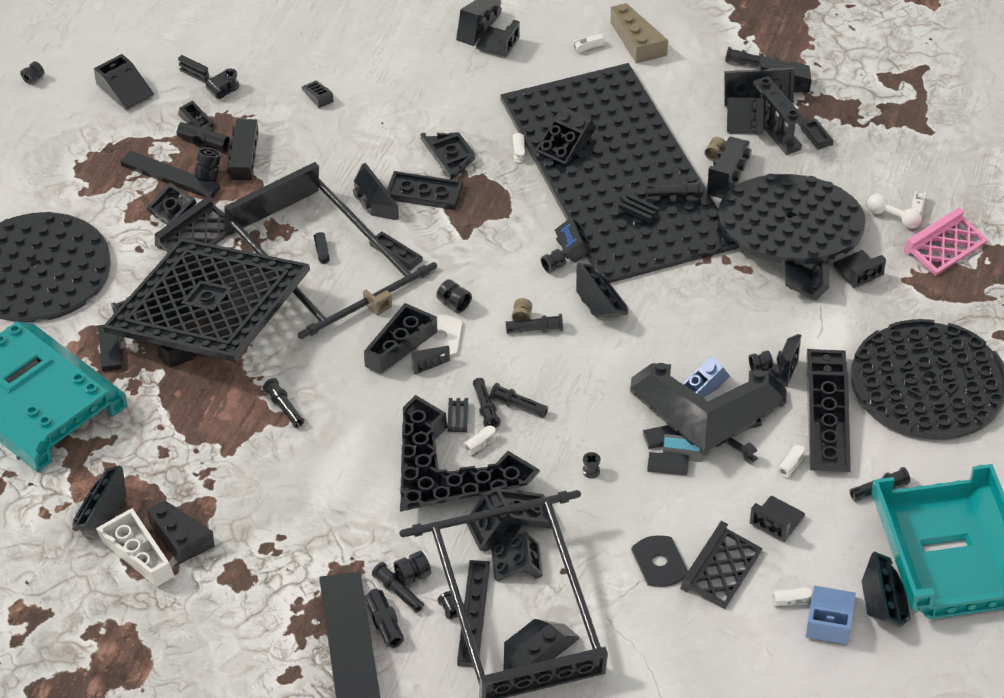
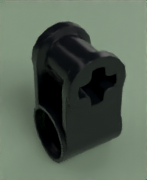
[205,68,239,99]

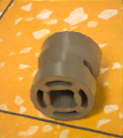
[704,137,726,161]
[512,298,533,321]

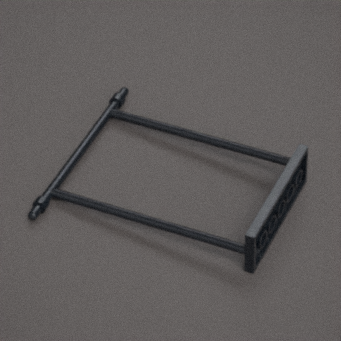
[224,162,437,339]
[399,490,608,698]

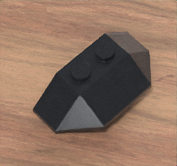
[353,163,399,220]
[576,263,629,318]
[72,465,127,531]
[861,551,910,627]
[503,619,579,671]

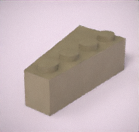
[610,3,668,63]

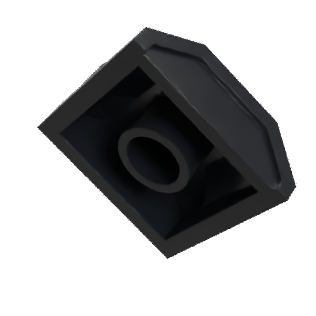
[146,183,197,225]
[771,334,802,387]

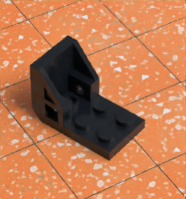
[466,488,552,551]

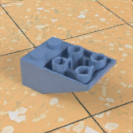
[806,586,856,645]

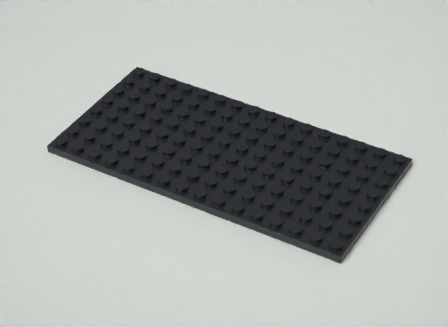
[500,63,739,283]

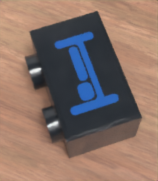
[555,217,593,263]

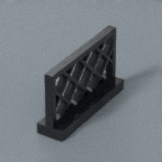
[155,196,228,262]
[680,520,763,609]

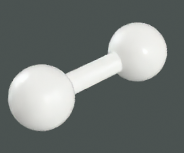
[867,194,922,229]

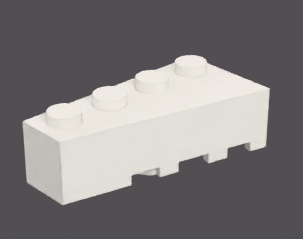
[96,508,175,587]

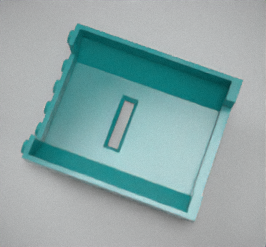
[0,321,128,472]
[871,464,1004,620]

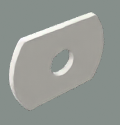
[417,315,463,357]

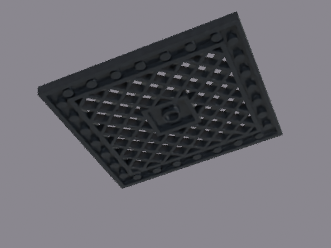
[103,238,310,362]

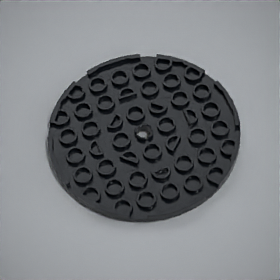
[718,173,865,265]
[0,212,111,322]
[851,319,1004,440]

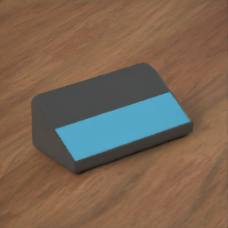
[663,434,703,462]

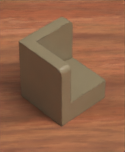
[363,289,392,316]

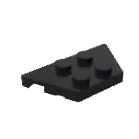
[420,132,475,180]

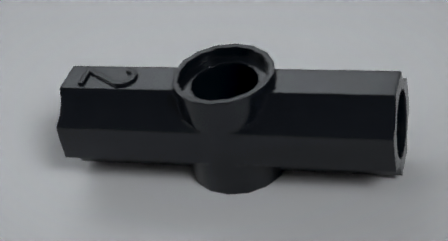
[176,122,230,151]
[365,588,404,648]

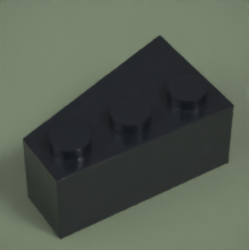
[456,0,502,46]
[147,500,215,564]

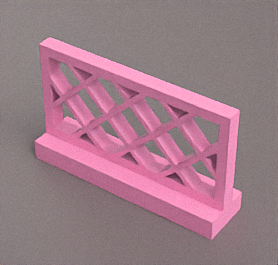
[903,207,988,276]

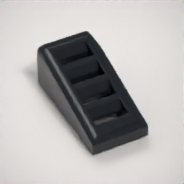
[301,80,334,108]
[178,101,214,127]
[411,345,450,374]

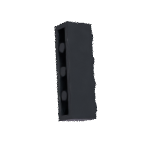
[226,119,259,180]

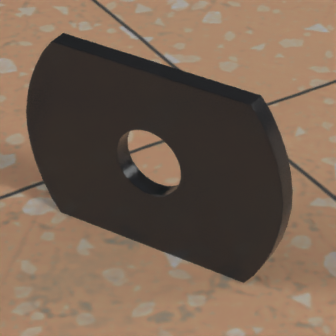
[631,535,688,587]

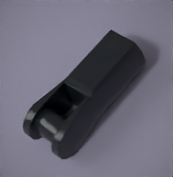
[313,232,330,264]

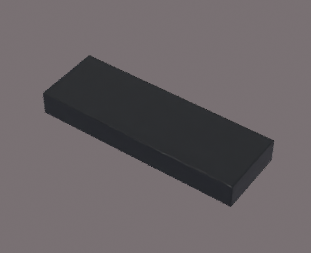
[369,231,423,271]
[98,325,122,371]

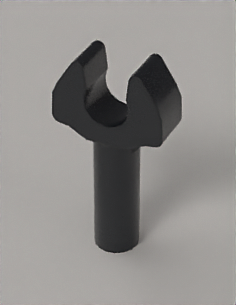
[727,437,758,463]

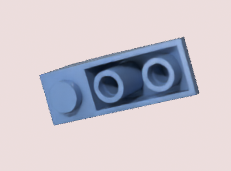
[683,356,730,398]

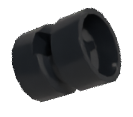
[195,148,221,180]
[436,279,472,313]
[393,550,431,586]

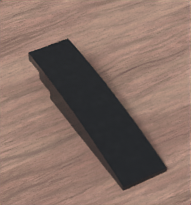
[806,349,851,472]
[319,571,380,698]

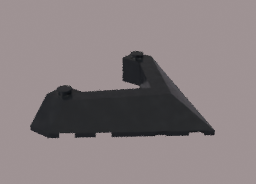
[630,363,787,456]
[400,395,540,512]

